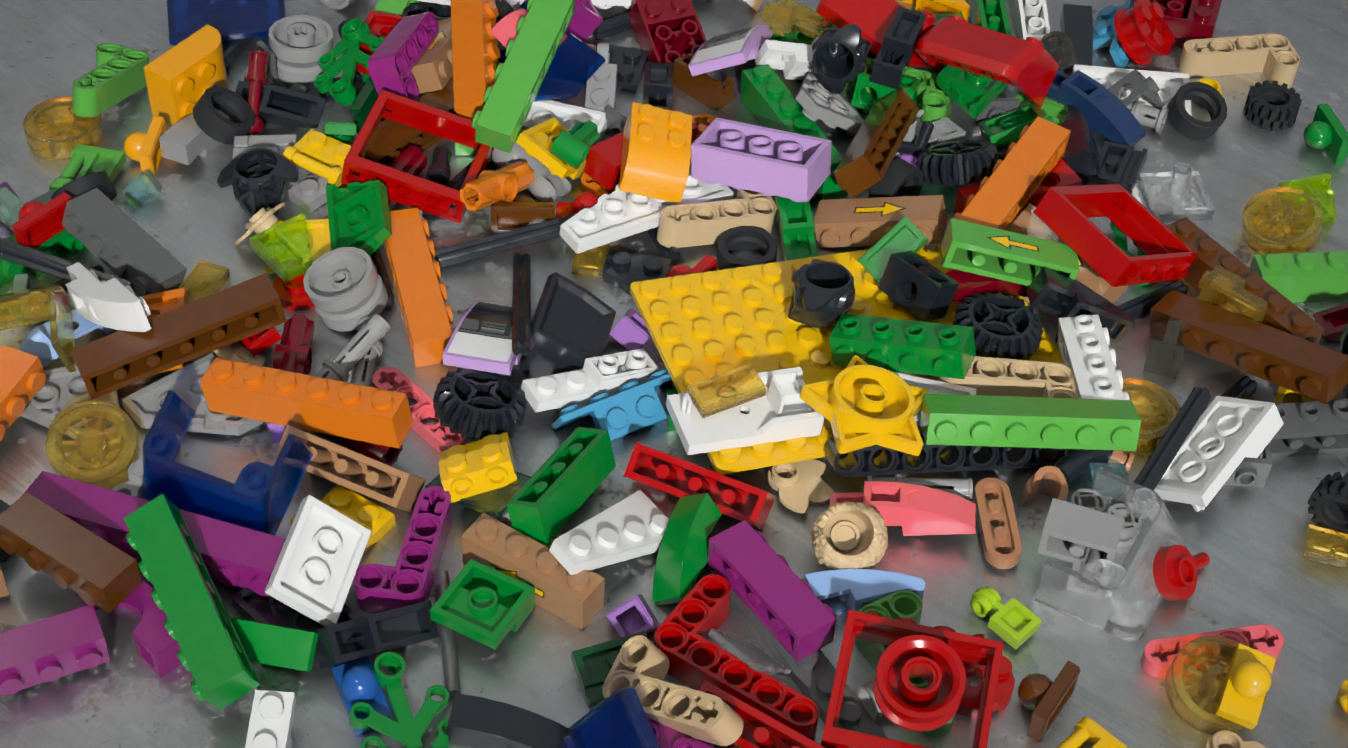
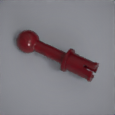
[244,50,269,136]

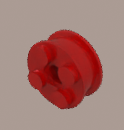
[1114,0,1175,66]
[874,635,966,732]

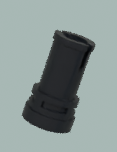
[425,147,452,186]

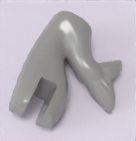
[492,142,571,202]

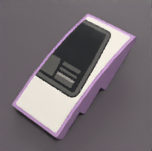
[688,22,775,76]
[443,300,536,376]

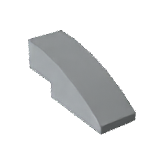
[159,112,233,165]

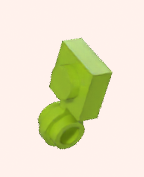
[970,587,1042,650]

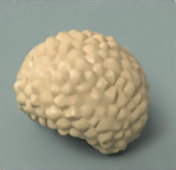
[811,501,888,570]

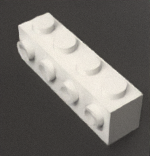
[1057,314,1130,400]

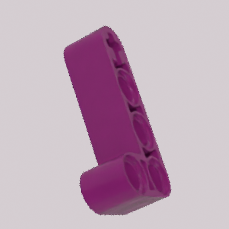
[368,12,439,102]
[354,486,452,614]

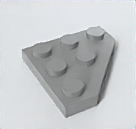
[795,72,865,136]
[122,353,264,436]
[21,365,126,447]

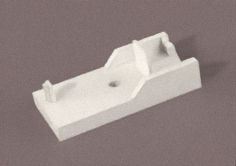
[666,367,824,455]
[1150,396,1284,512]

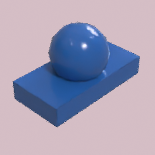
[331,656,393,735]

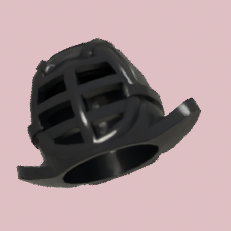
[811,23,872,94]
[217,147,299,218]
[788,259,855,329]

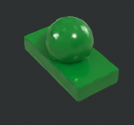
[1303,103,1348,164]
[323,122,357,144]
[858,216,929,283]

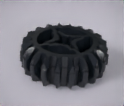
[916,140,999,187]
[952,290,1043,360]
[433,367,527,441]

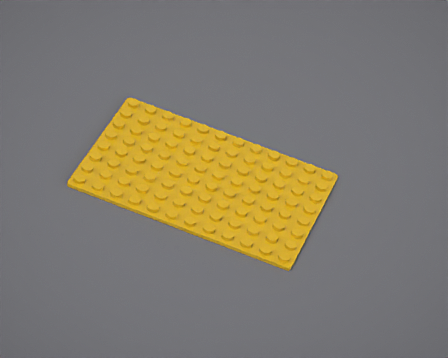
[630,244,1063,475]

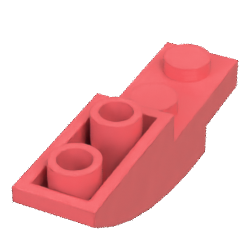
[829,481,976,536]

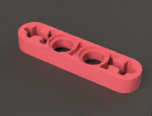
[372,367,467,454]
[1140,624,1285,678]

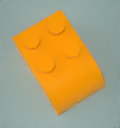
[143,24,228,126]
[619,102,692,204]

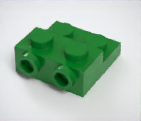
[978,103,1054,148]
[430,559,535,650]

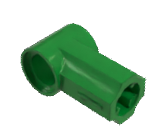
[550,120,601,169]

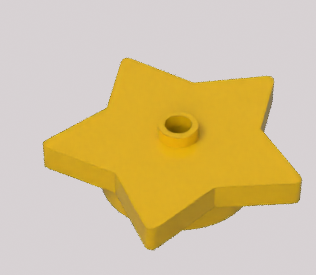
[799,355,929,456]

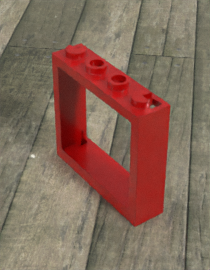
[341,90,494,224]
[1033,184,1198,287]
[821,610,1004,748]

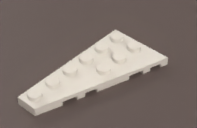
[559,159,734,254]

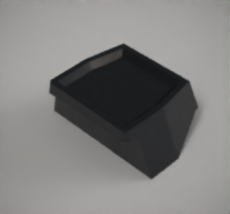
[519,272,616,378]

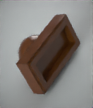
[491,196,555,235]
[1018,661,1081,742]

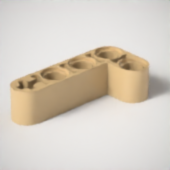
[1178,33,1300,88]
[657,189,777,248]
[938,356,1079,399]
[602,635,744,746]

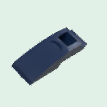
[1046,70,1146,146]

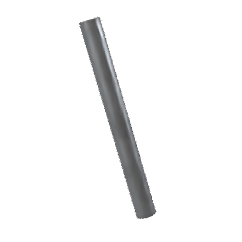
[434,570,461,700]

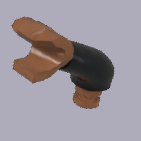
[1021,449,1135,504]

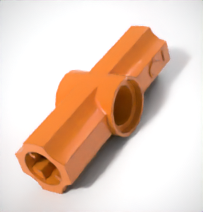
[460,161,534,211]

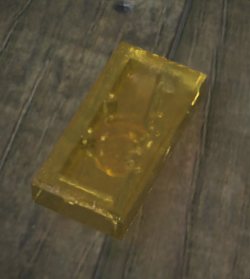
[572,243,611,278]
[178,260,230,303]
[687,364,766,418]
[1302,524,1348,570]

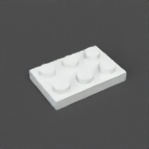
[264,495,371,627]

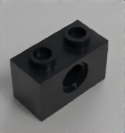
[878,251,959,322]

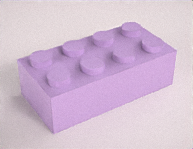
[691,118,831,202]

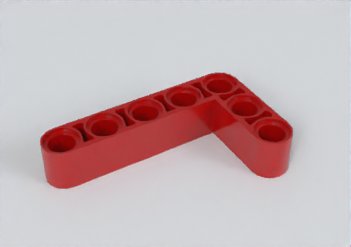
[654,574,819,741]

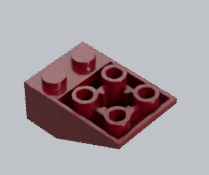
[628,0,707,64]
[1131,0,1222,49]

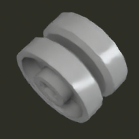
[268,15,333,85]
[303,247,388,331]

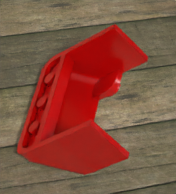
[816,0,937,67]
[914,14,1060,108]

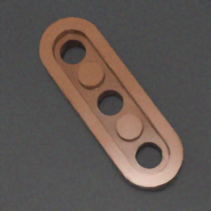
[973,478,1022,569]

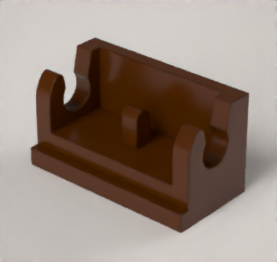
[673,53,735,111]

